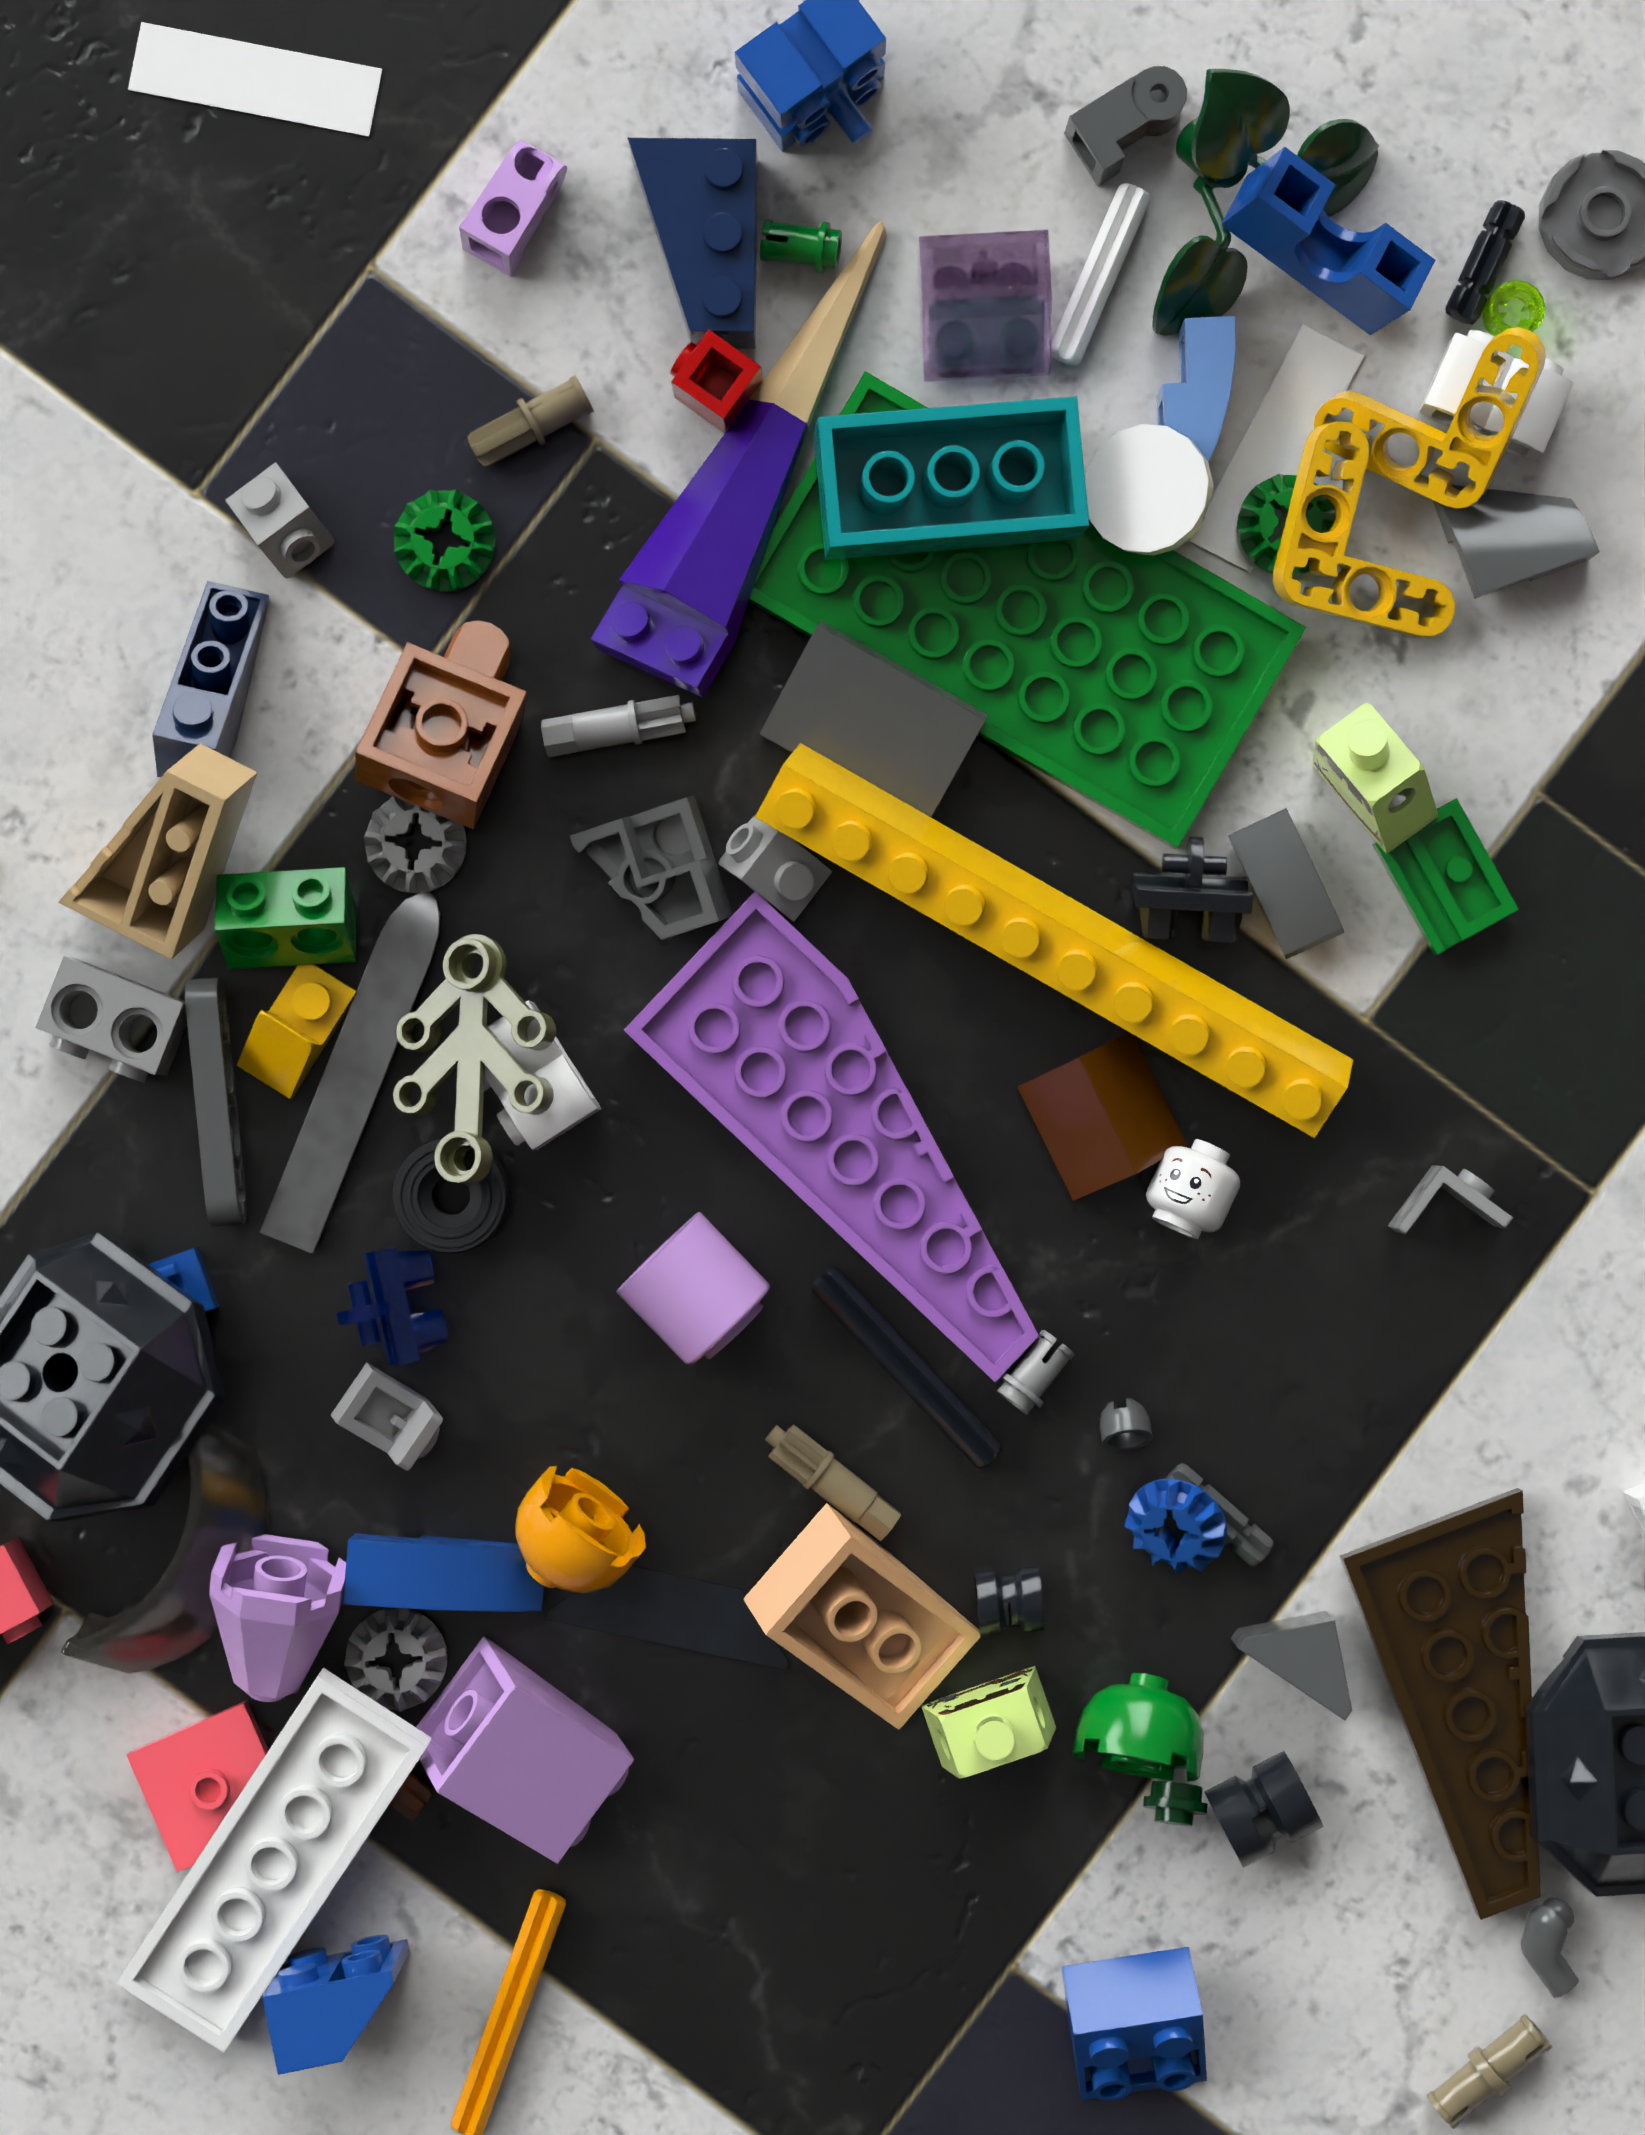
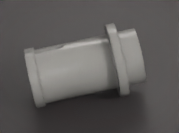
[997,1330,1075,1414]

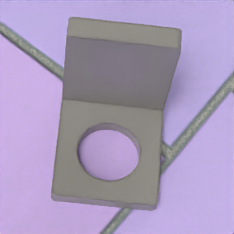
[1388,1165,1513,1234]

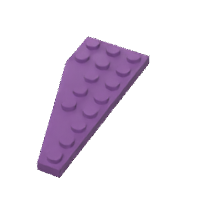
[624,892,1039,1382]

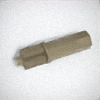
[765,1424,901,1541]

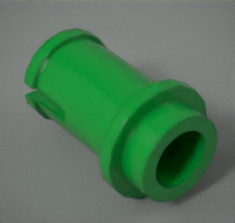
[760,219,842,274]

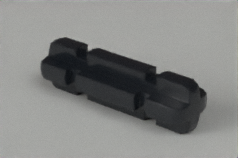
[1445,200,1525,325]

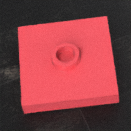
[127,1700,269,1872]

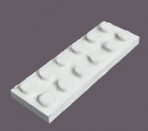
[116,1668,432,2053]

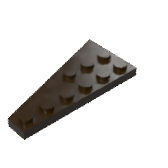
[1340,1488,1541,1920]

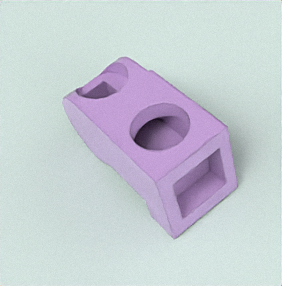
[459,140,567,277]

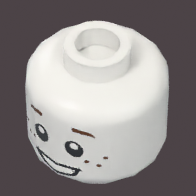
[1146,1139,1240,1239]

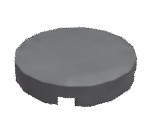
[1539,150,1645,280]

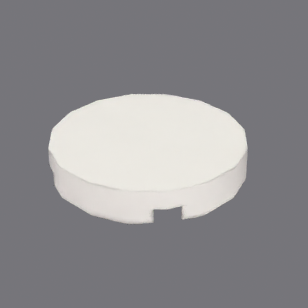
[1085,424,1214,556]

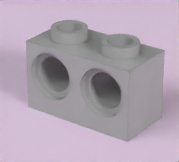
[35,956,187,1083]

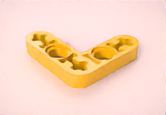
[1314,327,1546,509]
[1273,421,1455,636]

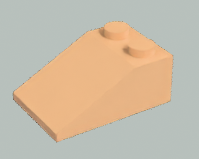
[743,1503,981,1730]

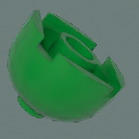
[1072,1673,1204,1782]

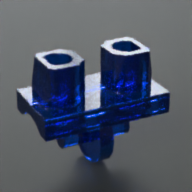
[336,1247,448,1365]

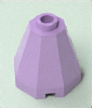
[209,1534,346,1702]

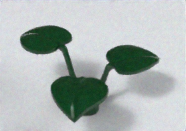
[1152,69,1379,336]

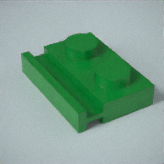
[1372,798,1519,955]

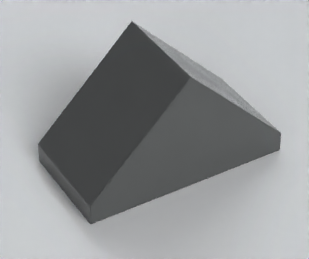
[1230,1611,1352,1721]

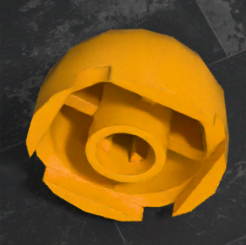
[515,1466,646,1593]

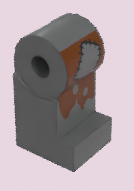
[1064,66,1187,186]

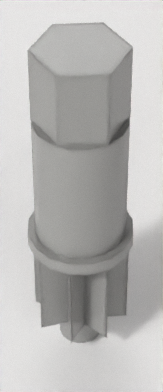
[541,695,696,757]

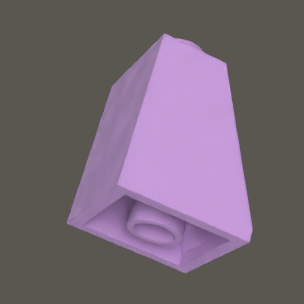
[416,1636,634,1864]

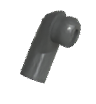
[1521,1898,1579,1998]

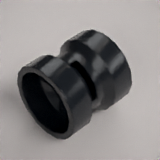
[974,1566,1044,1636]

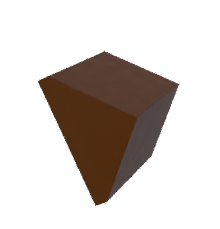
[1017,1032,1187,1201]

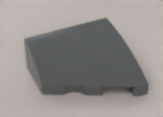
[1433,485,1600,599]
[570,796,733,940]

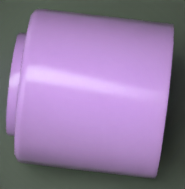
[616,1212,770,1365]

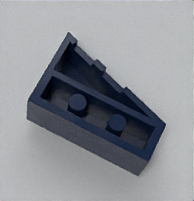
[627,137,758,349]

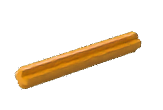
[451,1889,566,2135]

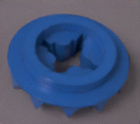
[1124,1479,1227,1575]

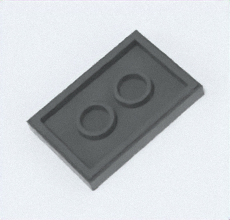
[760,620,989,818]

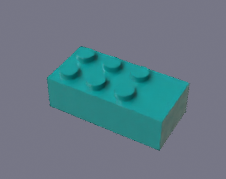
[814,396,1089,560]

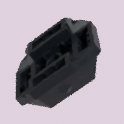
[0,1232,226,1522]
[1525,1632,1645,1897]

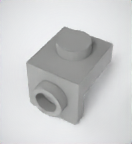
[225,462,335,578]
[718,815,833,922]
[331,1362,443,1471]

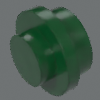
[1143,1781,1208,1826]

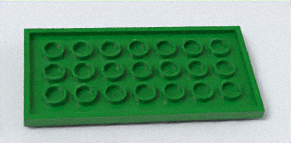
[748,371,1306,850]

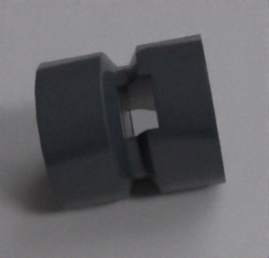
[1204,1751,1323,1868]

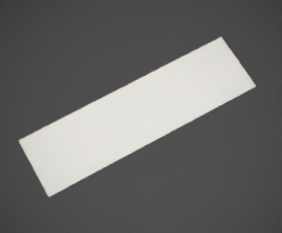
[128,22,382,137]
[1189,324,1364,573]

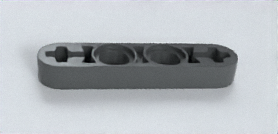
[185,976,247,1227]

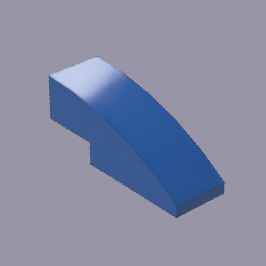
[343,1533,545,1612]

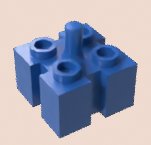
[735,0,886,152]

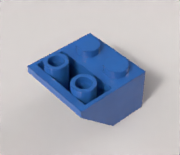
[262,1934,410,2075]
[1062,1947,1207,2101]

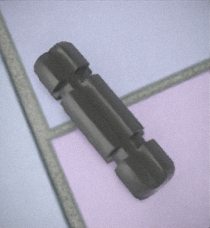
[1165,1463,1274,1566]

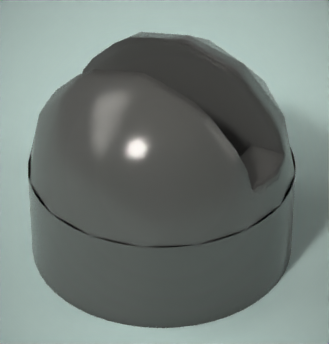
[1099,1398,1153,1451]

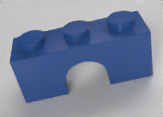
[1221,147,1436,335]

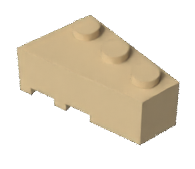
[58,743,258,960]

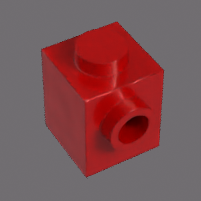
[670,329,763,433]

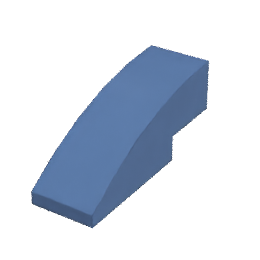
[1157,316,1236,463]

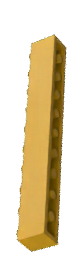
[755,743,1353,1138]

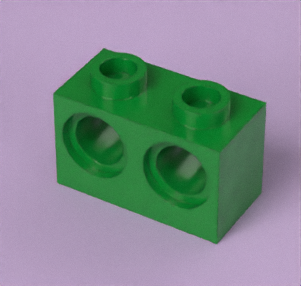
[214,867,357,969]

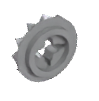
[364,796,467,894]
[344,1608,447,1712]

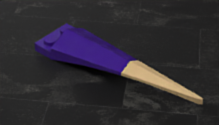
[591,221,887,697]

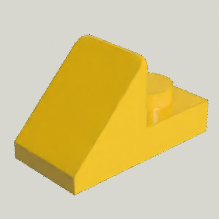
[237,964,357,1099]

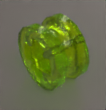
[1482,280,1545,336]

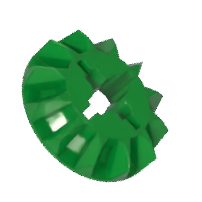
[1237,474,1336,576]
[394,489,495,592]

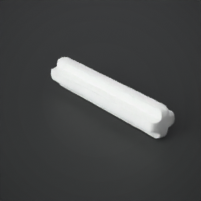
[1049,183,1150,366]

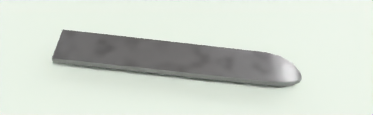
[260,892,441,1254]

